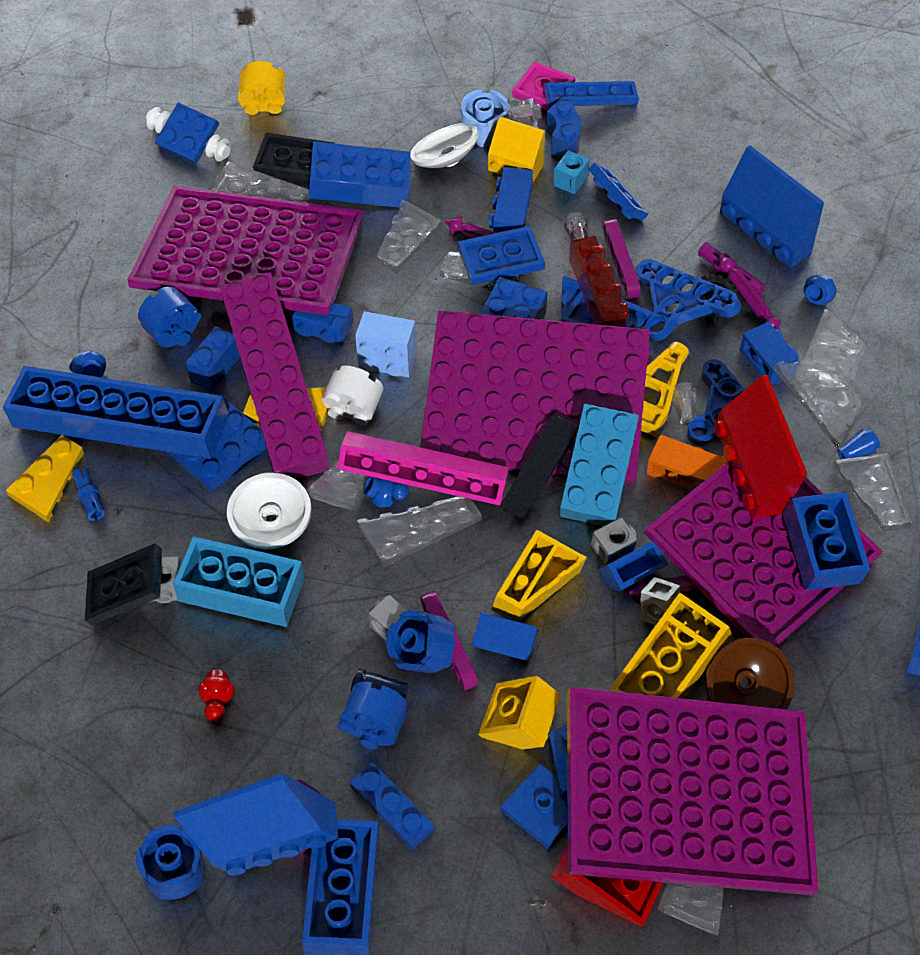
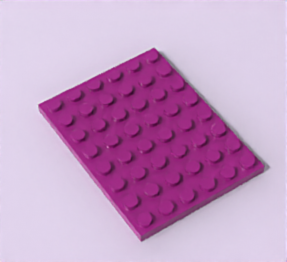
[127,185,364,315]
[420,310,650,484]
[567,687,819,895]

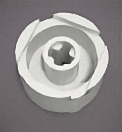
[322,366,384,426]

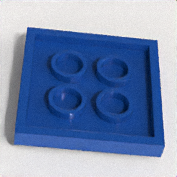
[167,392,267,492]

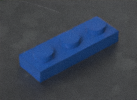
[588,162,649,221]
[350,762,435,850]

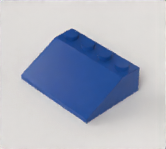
[720,145,824,268]
[174,773,338,875]

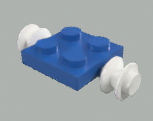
[146,102,231,164]

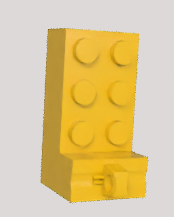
[609,593,733,699]

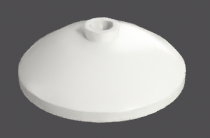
[410,123,479,168]
[227,473,311,549]

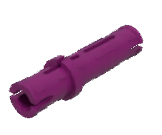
[698,242,766,296]

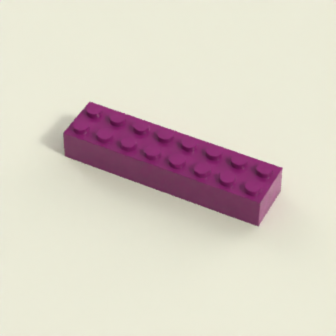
[220,272,330,480]

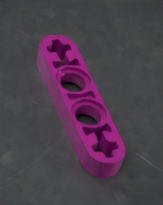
[602,219,641,299]
[420,591,478,691]

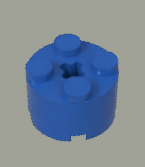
[138,287,201,347]
[386,610,455,673]
[338,682,408,750]
[136,825,205,900]

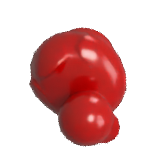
[198,670,235,722]

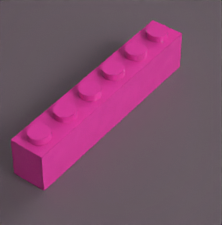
[337,431,509,505]

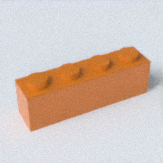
[646,435,728,490]

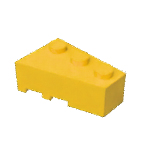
[491,530,587,622]

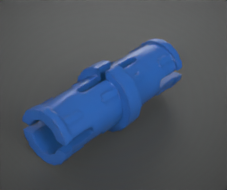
[72,467,105,521]

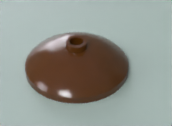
[706,638,795,710]

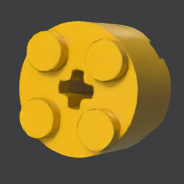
[238,61,286,115]

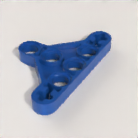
[636,259,741,341]
[687,359,745,445]

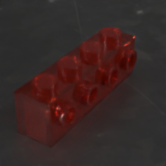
[569,236,629,327]

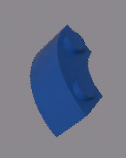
[546,98,581,161]

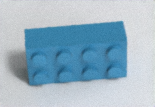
[560,404,639,526]
[173,536,305,627]

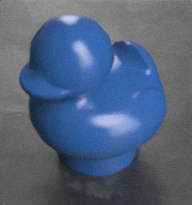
[804,275,837,305]
[69,350,106,377]
[363,476,409,508]

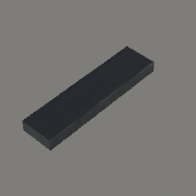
[499,414,578,522]

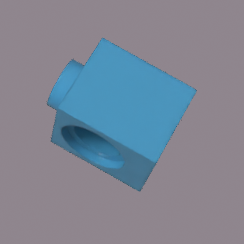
[553,150,590,194]

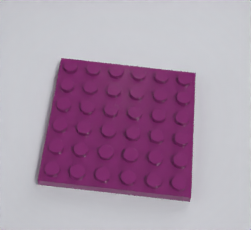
[644,462,883,647]

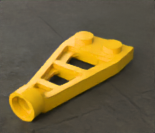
[641,342,689,437]

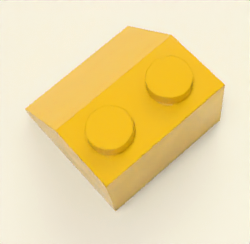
[488,116,545,182]
[478,676,561,750]

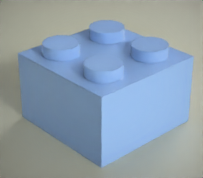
[355,311,417,378]

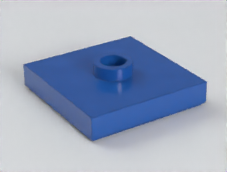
[500,764,568,849]

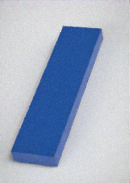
[543,81,639,107]

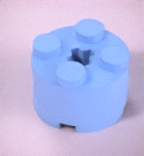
[461,89,508,147]

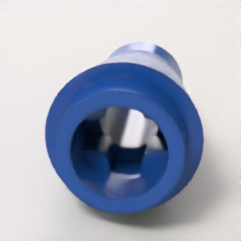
[837,428,880,463]

